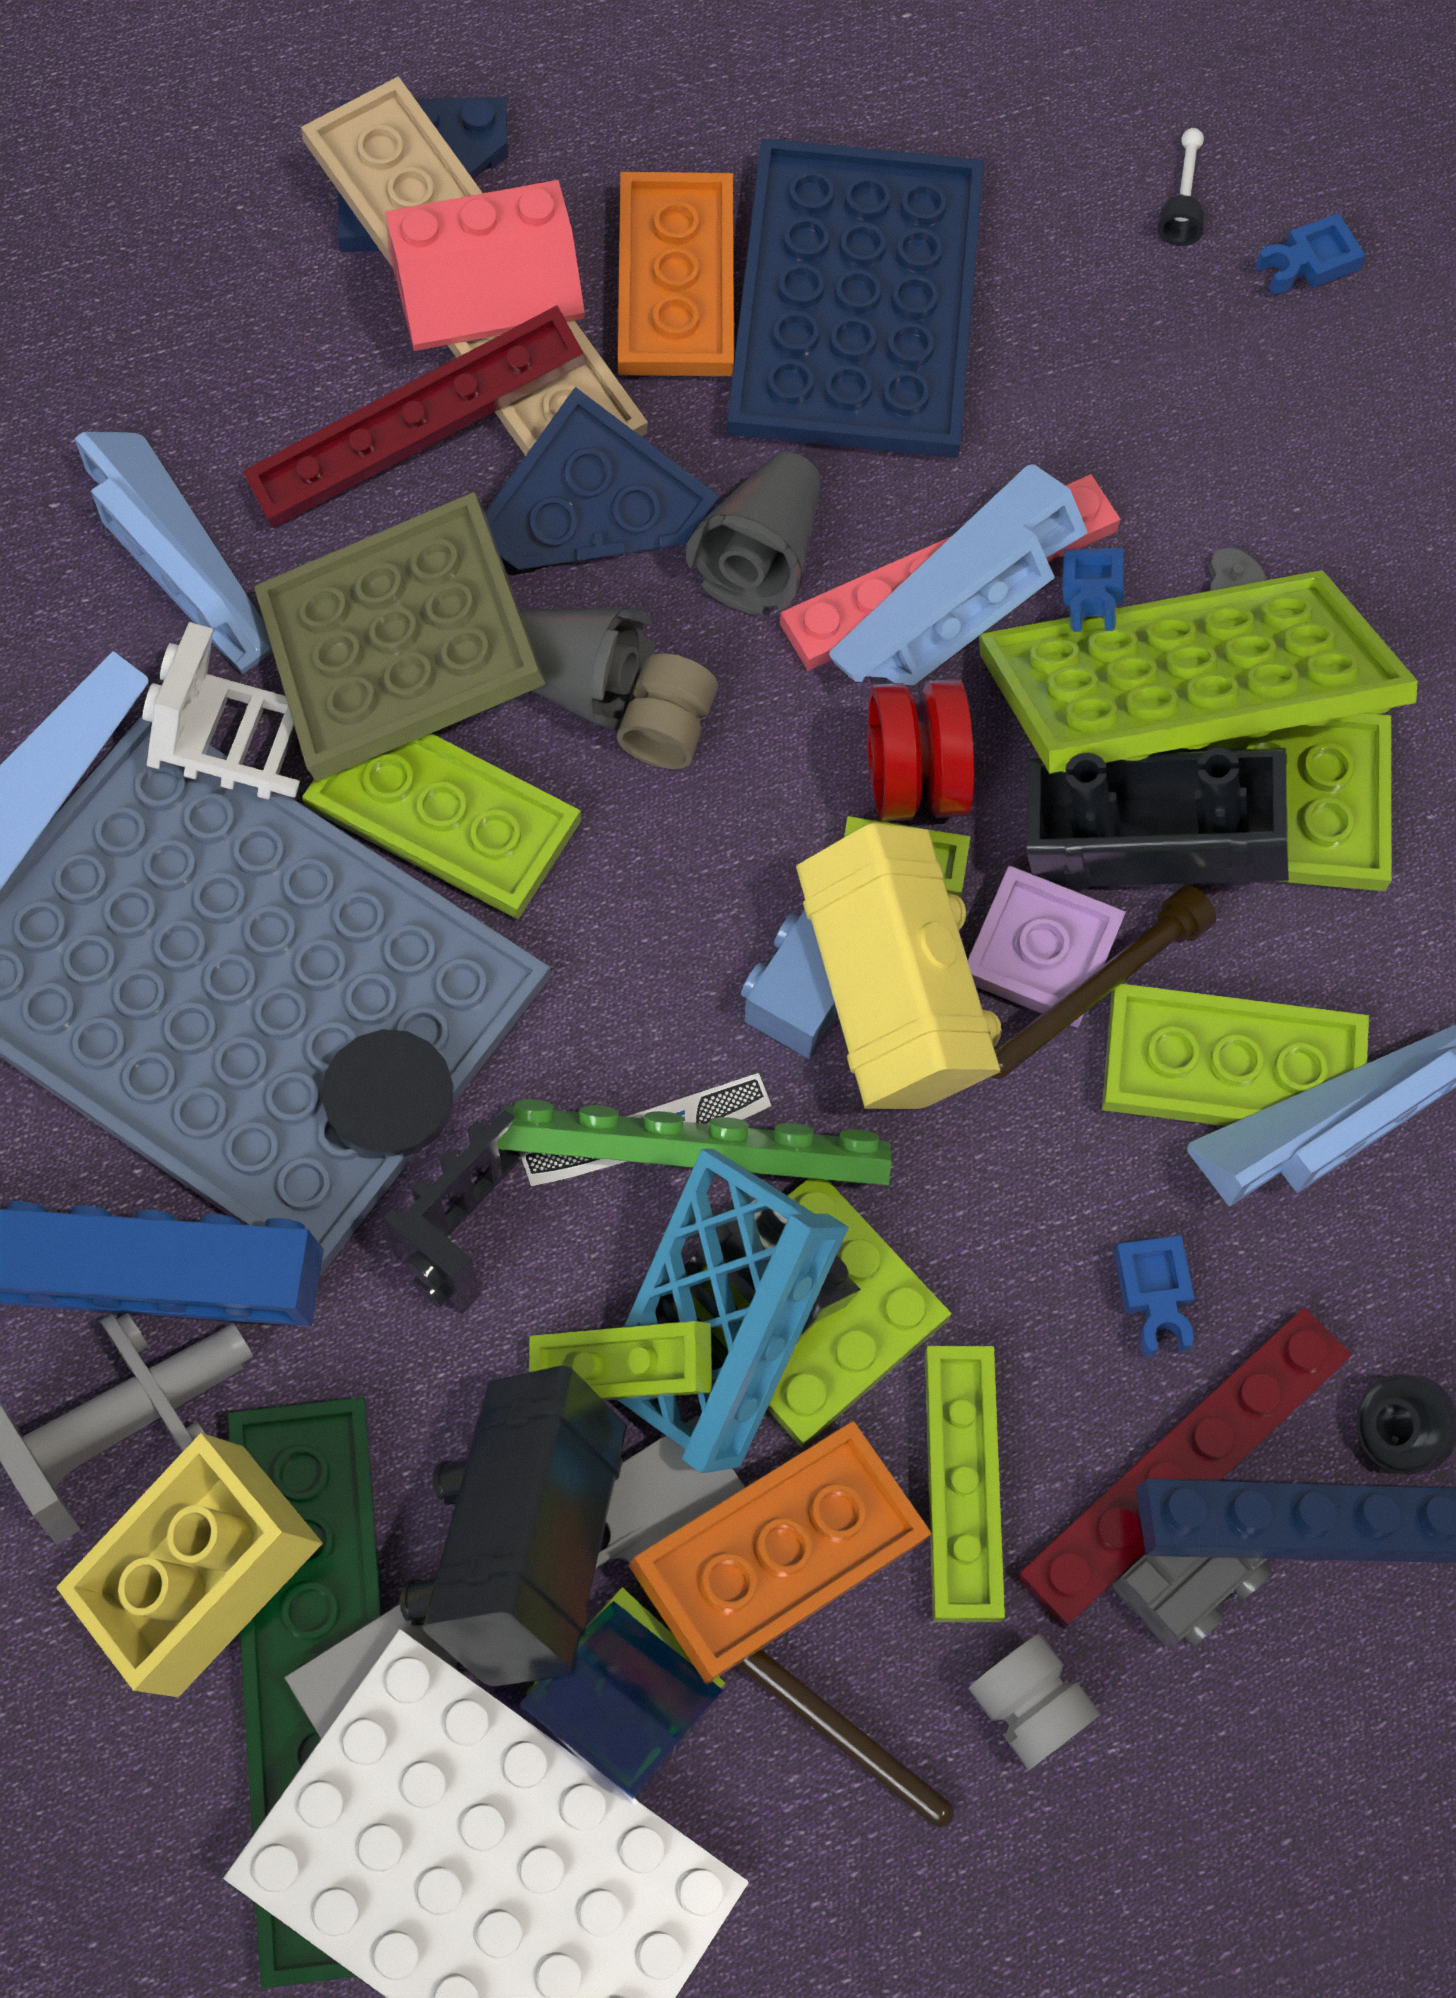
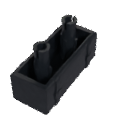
[1027,747,1289,890]
[399,1365,627,1686]

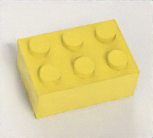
[56,1433,323,1697]

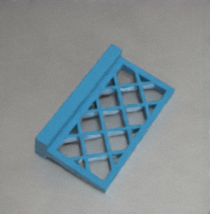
[618,1149,849,1473]

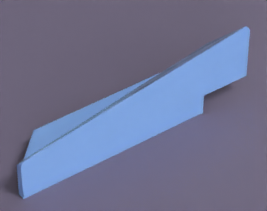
[75,432,273,675]
[829,464,1088,686]
[0,651,149,890]
[1187,1025,1456,1207]

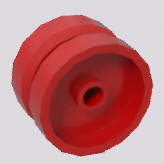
[867,679,974,822]

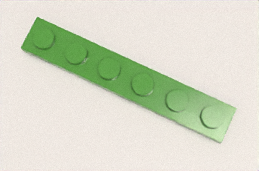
[497,1099,892,1185]

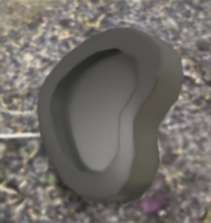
[1208,548,1266,591]

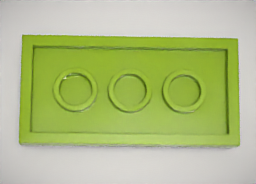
[302,733,581,919]
[1102,984,1369,1126]

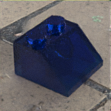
[520,1601,723,1805]

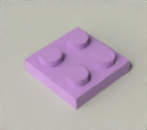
[968,865,1126,1028]

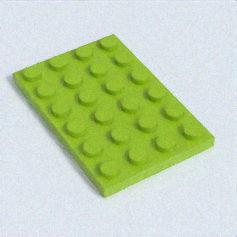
[979,570,1418,773]

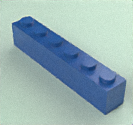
[0,1201,324,1327]

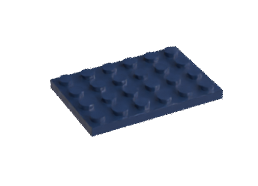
[727,138,984,458]

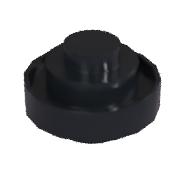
[1356,1374,1456,1475]

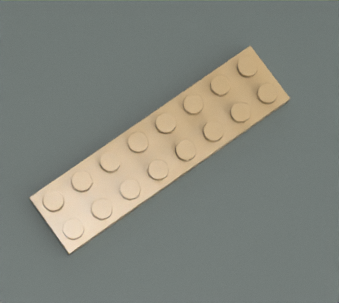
[301,76,648,456]

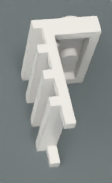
[142,622,300,800]

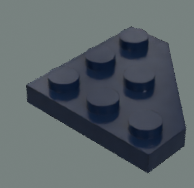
[338,97,508,252]
[485,387,719,570]

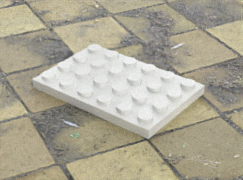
[223,1629,749,1998]

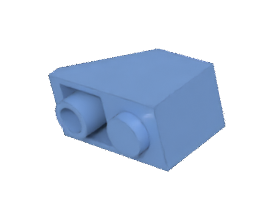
[741,910,838,1059]

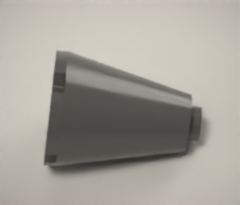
[686,452,822,614]
[520,607,655,731]

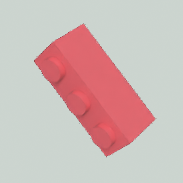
[385,180,585,351]

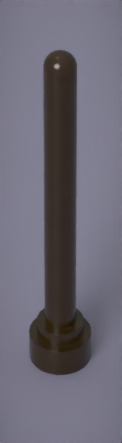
[991,885,1216,1079]
[668,1627,954,1827]

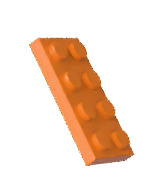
[618,172,734,376]
[628,1421,932,1685]

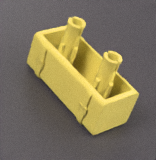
[796,823,1002,1109]

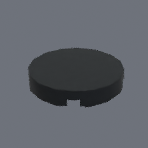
[321,1029,454,1159]

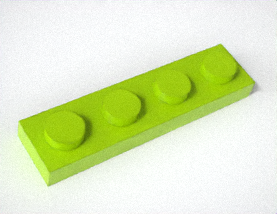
[925,1346,1005,1622]

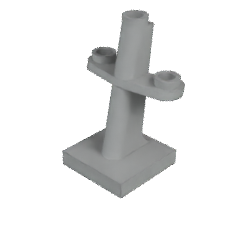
[0,1313,253,1545]

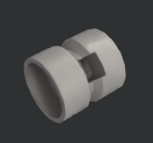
[968,1633,1101,1771]

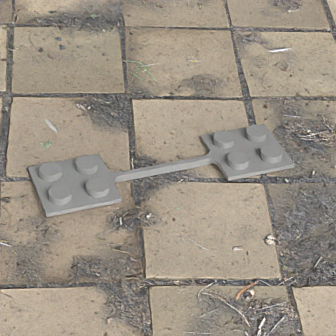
[285,1415,745,1739]

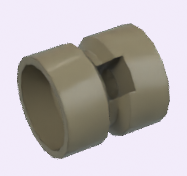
[616,653,719,769]

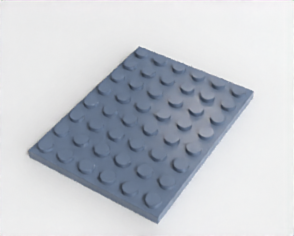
[0,715,551,1278]

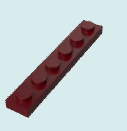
[243,305,587,528]
[1017,1307,1352,1629]

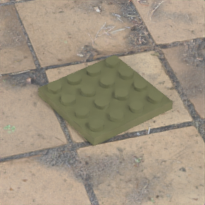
[254,492,546,782]

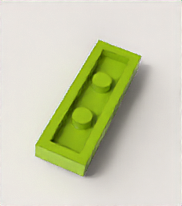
[529,1321,712,1401]

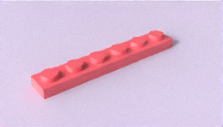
[780,474,1121,671]

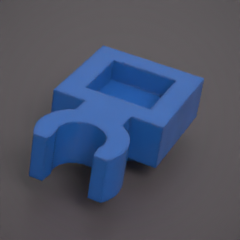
[1255,213,1366,294]
[1063,548,1124,632]
[1113,1235,1195,1357]

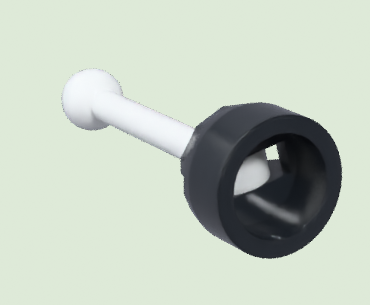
[1158,128,1205,246]

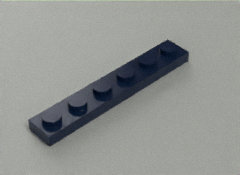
[1136,1479,1456,1563]

